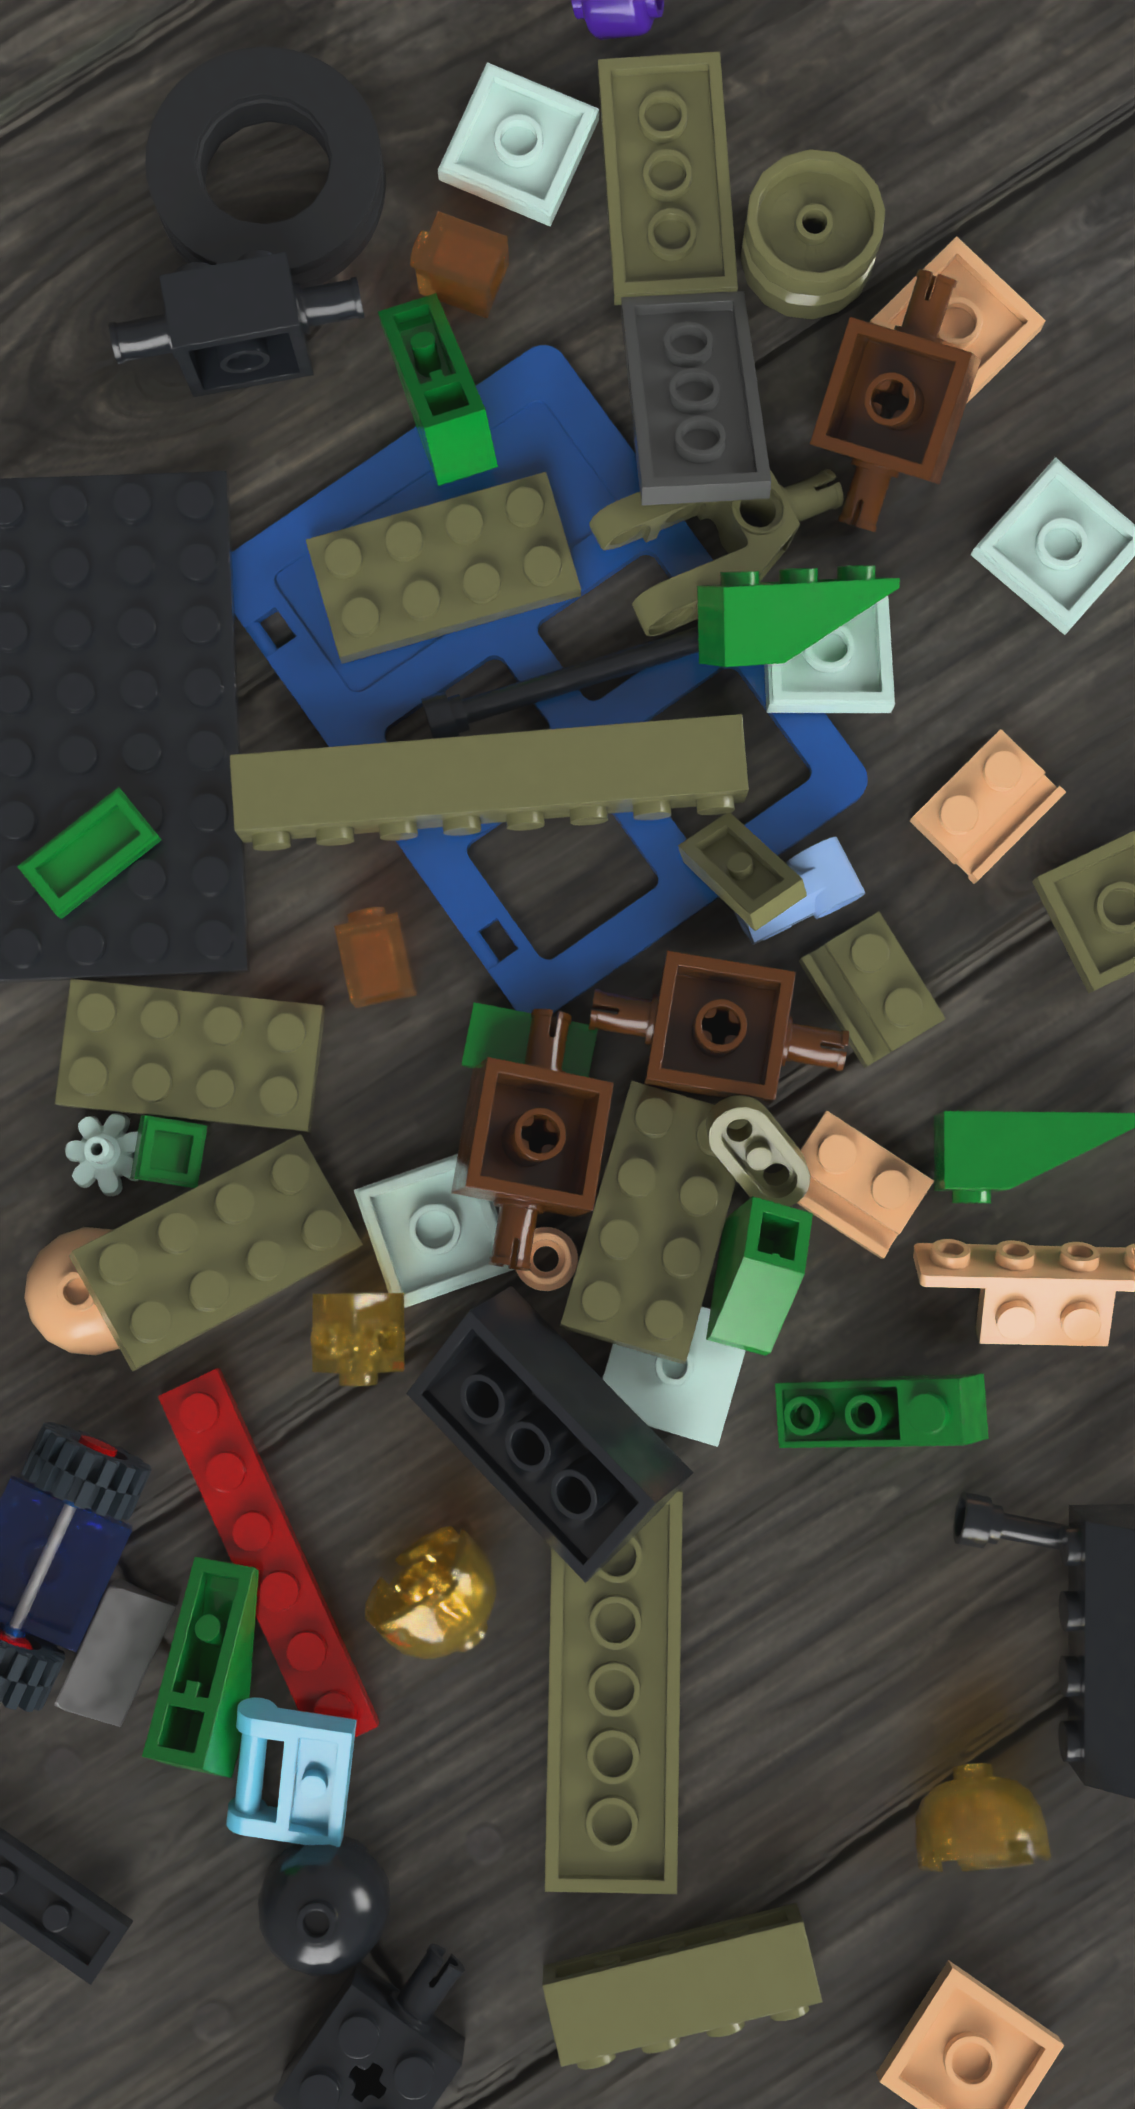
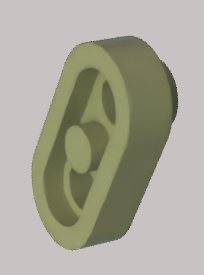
[706,1095,810,1207]

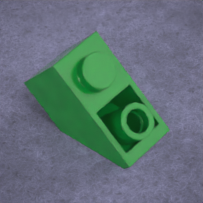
[706,1196,813,1356]

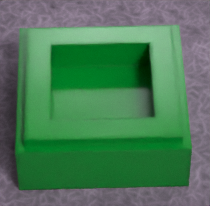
[130,1115,208,1188]

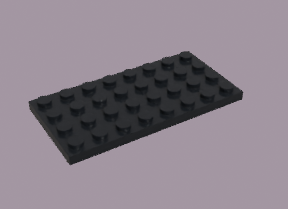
[0,471,250,983]

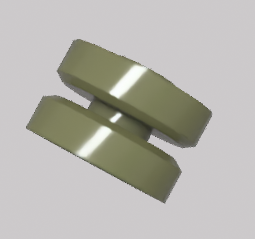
[740,149,885,319]

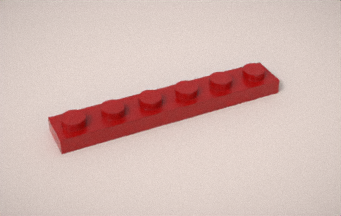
[158,1368,380,1738]

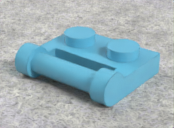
[226,1697,357,1847]

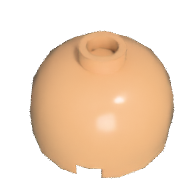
[24,1227,120,1355]

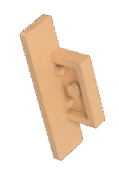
[913,1239,1135,1346]

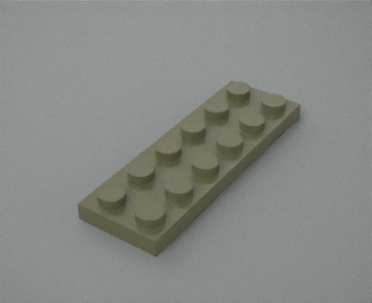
[545,1489,683,1894]

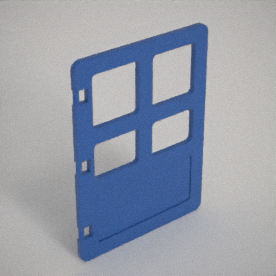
[232,345,868,1015]

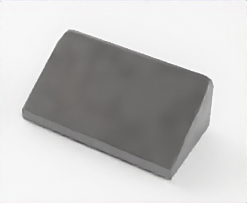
[54,1578,177,1727]

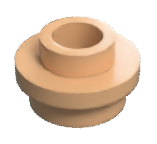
[516,1227,578,1291]

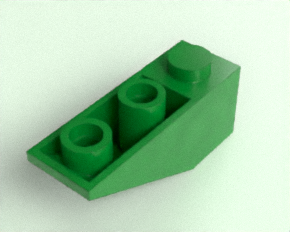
[697,565,900,667]
[775,1373,989,1448]

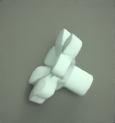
[65,1113,138,1196]

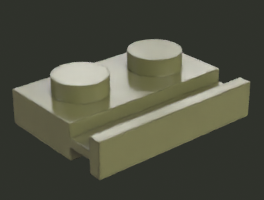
[799,912,946,1068]

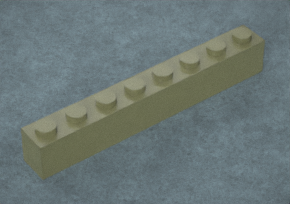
[230,714,749,851]

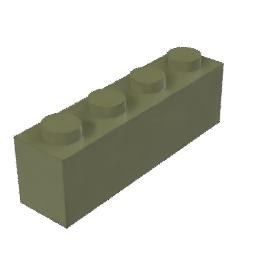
[542,1903,823,2069]

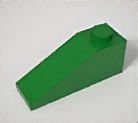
[378,293,498,486]
[934,1111,1135,1204]
[142,1557,259,1778]

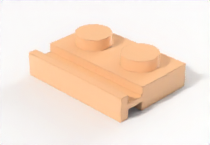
[910,729,1066,884]
[797,1111,934,1259]

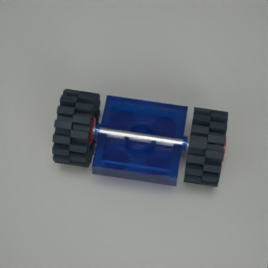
[0,1422,152,1712]

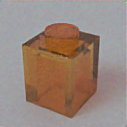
[410,211,509,318]
[334,907,417,1008]

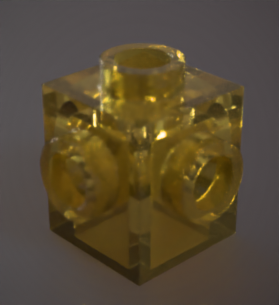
[310,1293,406,1386]

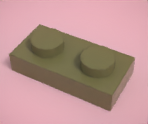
[678,812,807,931]

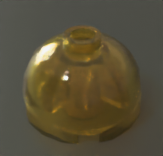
[365,1526,497,1659]
[915,1763,1051,1872]

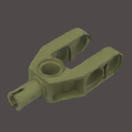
[589,469,844,636]

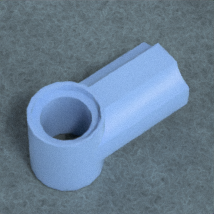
[734,836,865,945]

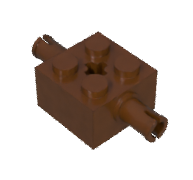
[810,269,981,532]
[589,951,849,1106]
[451,1009,614,1271]

